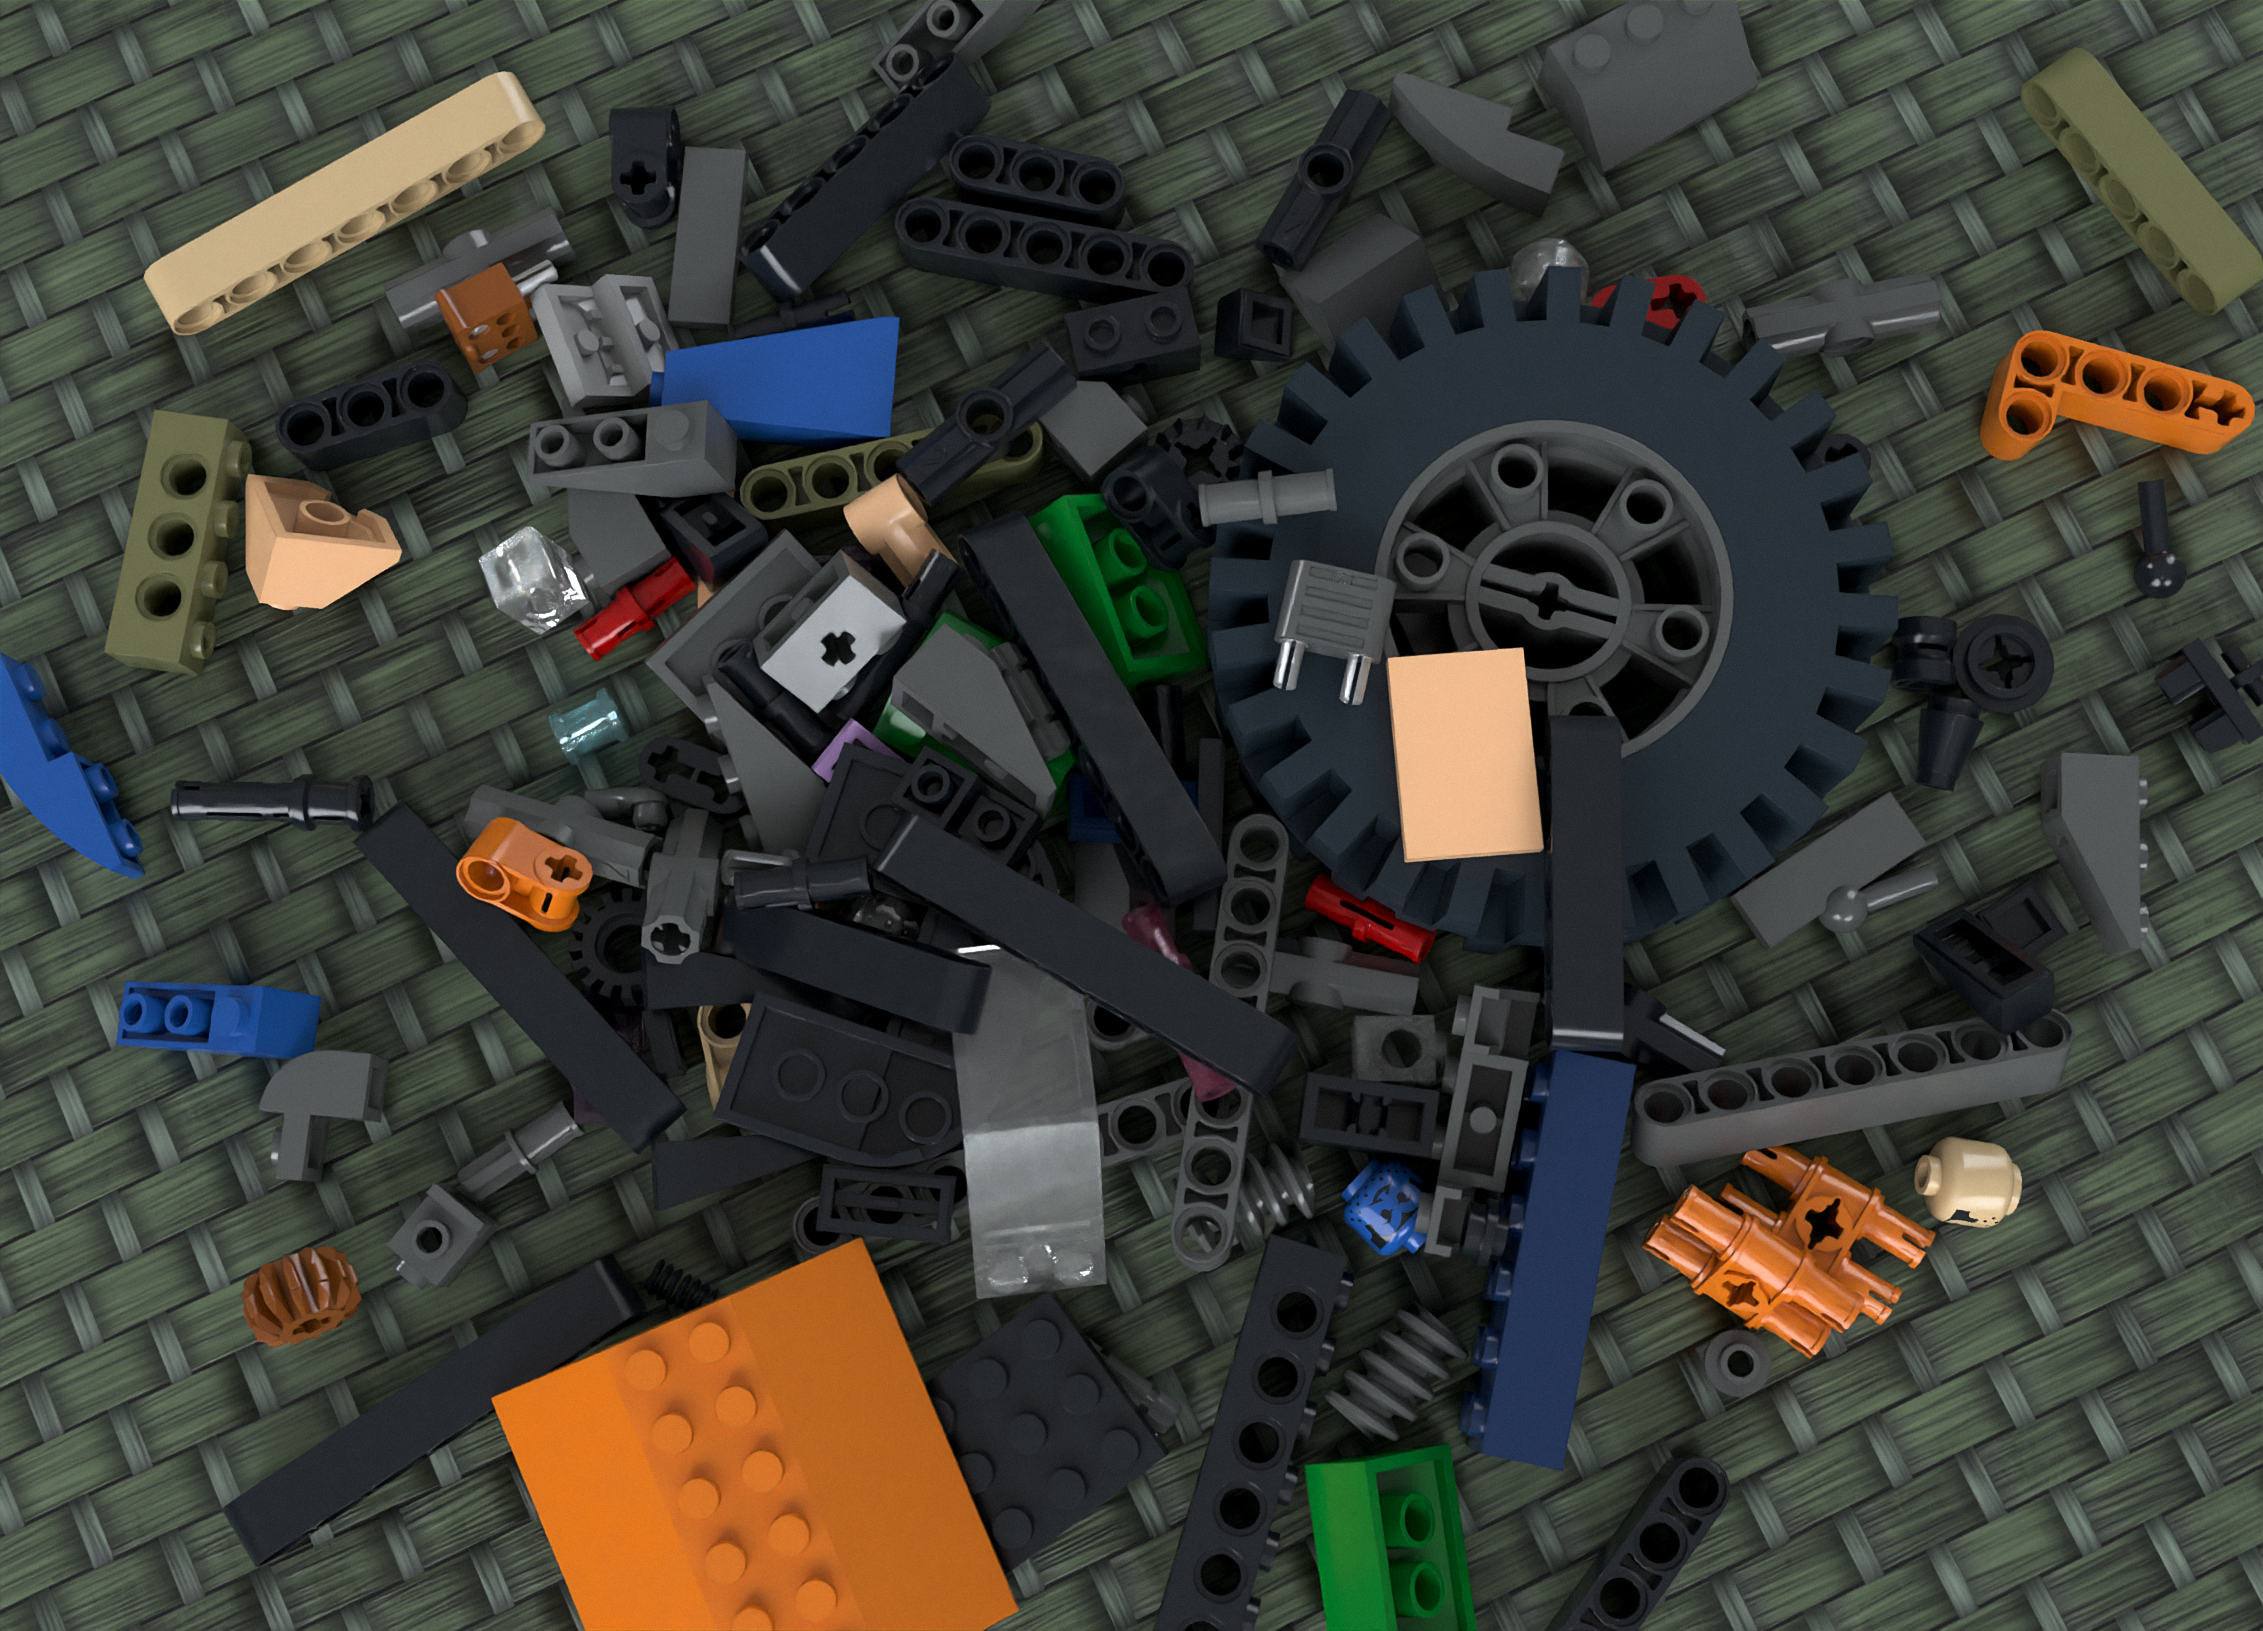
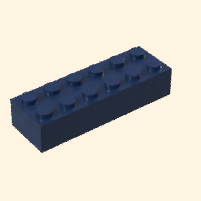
[1458,1050,1636,1471]

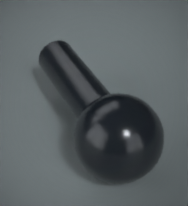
[2134,479,2187,599]

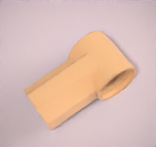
[843,473,959,588]

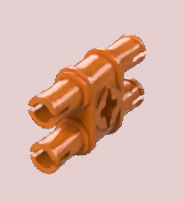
[1716,1144,1936,1325]
[1641,1184,1865,1359]

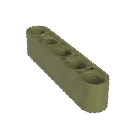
[2020,48,2263,317]
[740,415,1045,537]

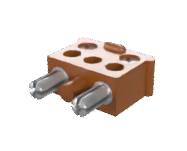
[434,260,558,373]

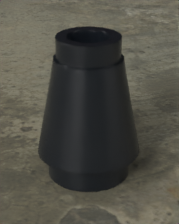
[1915,694,1984,792]

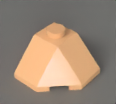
[246,474,402,610]

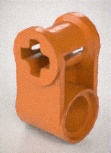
[456,817,593,932]

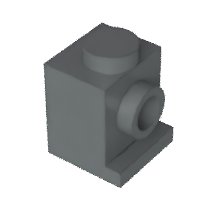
[386,1183,500,1289]

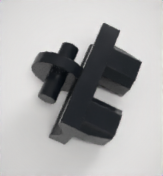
[2154,638,2263,755]

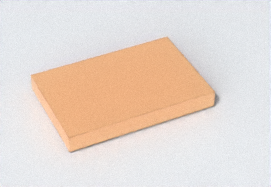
[1386,648,1544,862]

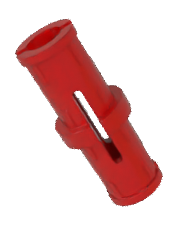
[573,555,699,662]
[1304,872,1437,965]

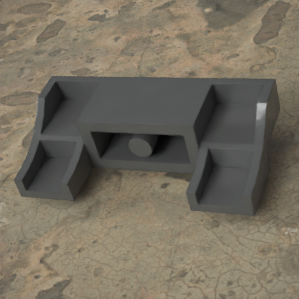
[1414,982,1540,1257]

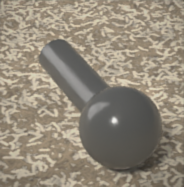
[1818,864,1939,934]

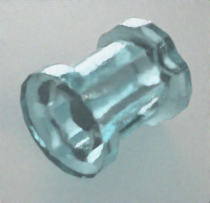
[547,687,631,766]

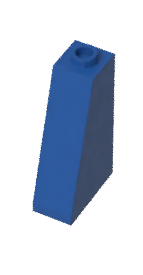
[649,316,900,450]

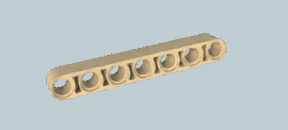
[143,71,546,335]

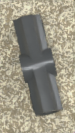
[383,206,577,336]
[1741,272,1941,360]
[464,784,664,890]
[641,808,725,964]
[1223,936,1421,1020]

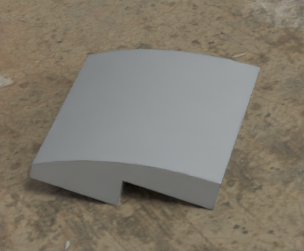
[529,274,680,407]

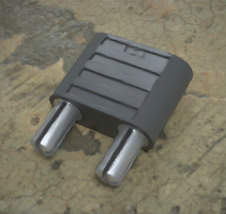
[1273,560,1397,705]

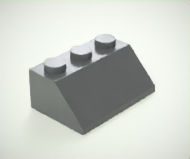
[1538,0,1758,177]

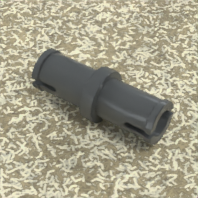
[1198,468,1337,527]

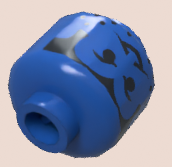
[1340,1157,1435,1256]

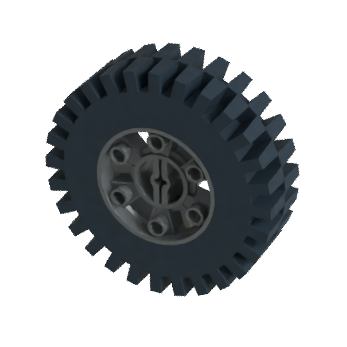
[1206,265,1898,958]

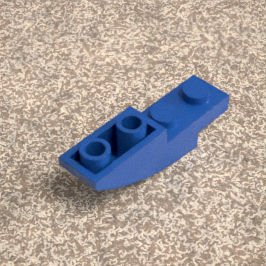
[0,652,146,879]

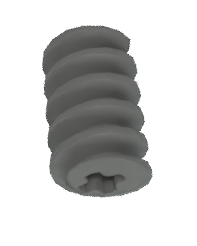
[1171,1136,1316,1253]
[1324,1299,1470,1445]

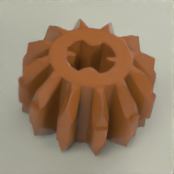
[241,1246,362,1347]

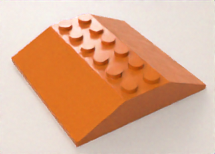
[491,1236,1019,1631]

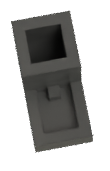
[259,1050,389,1183]

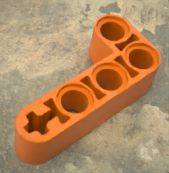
[1980,330,2255,461]

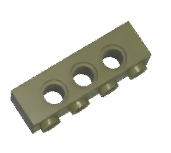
[104,410,252,676]

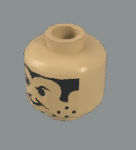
[1914,1136,2022,1228]

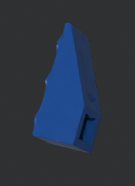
[116,981,321,1060]

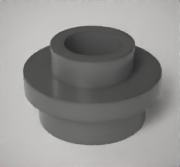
[1703,1329,1771,1397]

